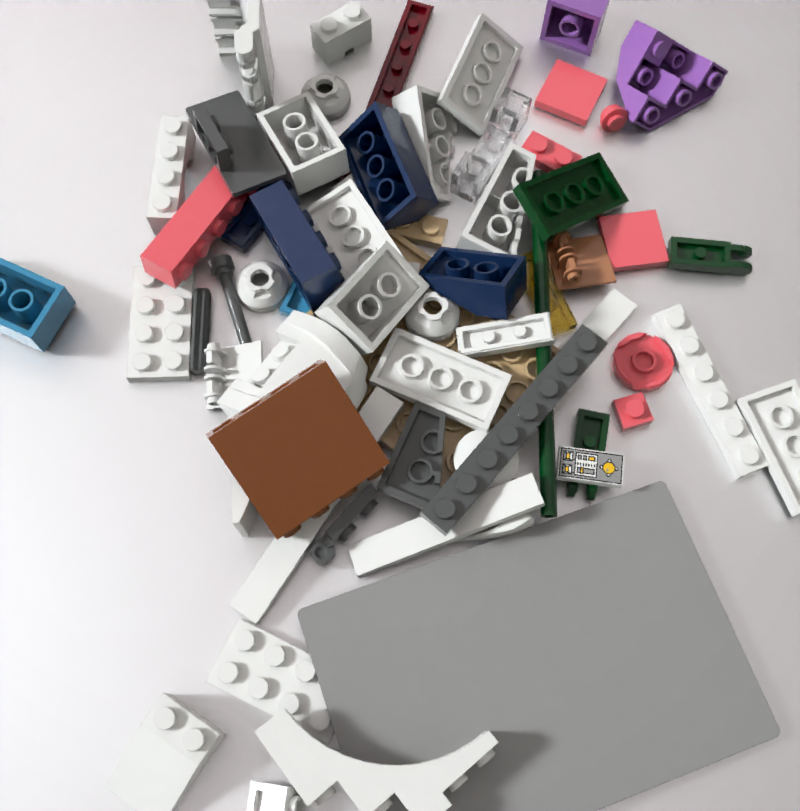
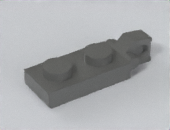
[308,484,379,566]

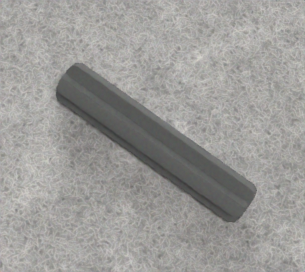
[189,288,211,374]

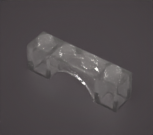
[450,87,532,204]

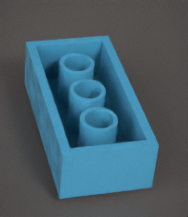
[0,258,76,353]

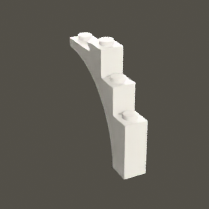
[254,708,499,811]

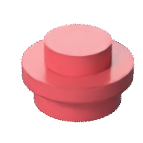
[600,104,628,132]

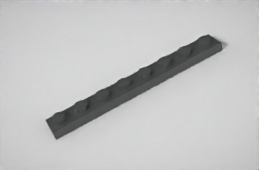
[420,324,608,536]

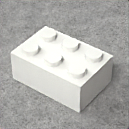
[256,91,350,196]

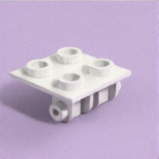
[204,340,263,410]

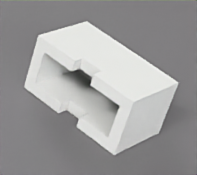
[310,0,372,66]

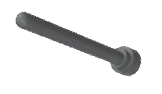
[208,254,252,344]

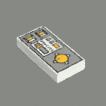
[556,446,625,488]

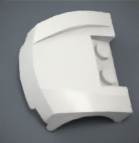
[217,310,368,418]

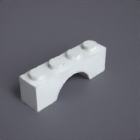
[146,116,196,235]

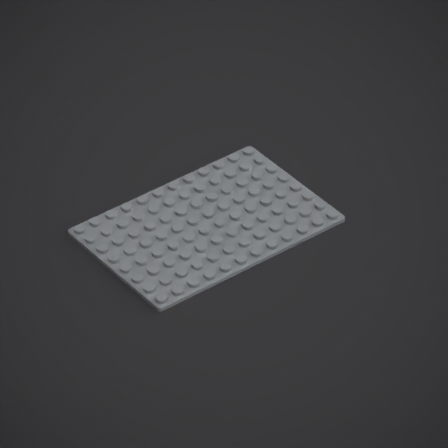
[298,481,780,811]

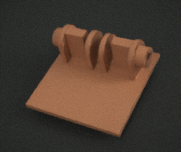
[548,232,617,291]

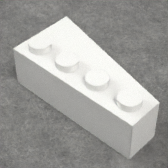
[456,142,536,255]

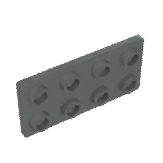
[185,90,287,197]

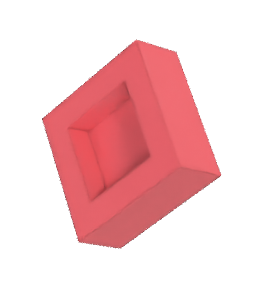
[611,392,654,432]

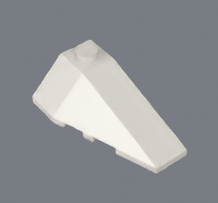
[392,85,457,203]

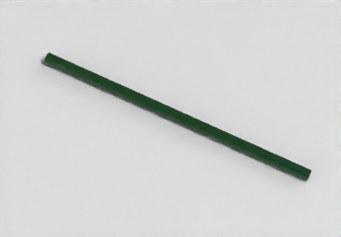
[532,170,557,518]

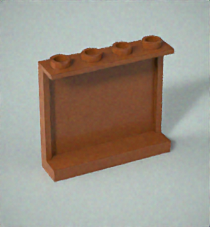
[206,360,390,540]

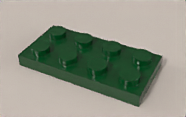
[512,152,629,242]

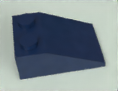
[418,247,527,320]

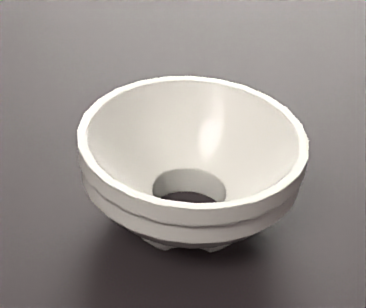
[301,74,351,121]
[235,261,290,313]
[404,288,460,342]

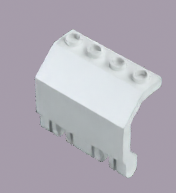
[206,0,274,124]

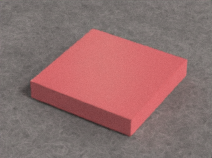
[534,59,608,127]
[597,209,669,272]

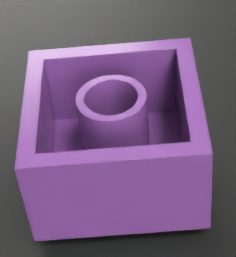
[539,0,610,56]

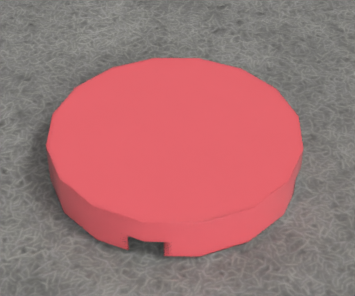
[611,332,674,393]

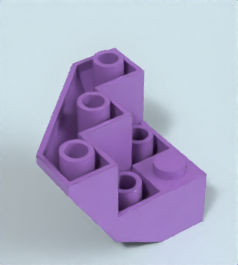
[616,20,728,131]

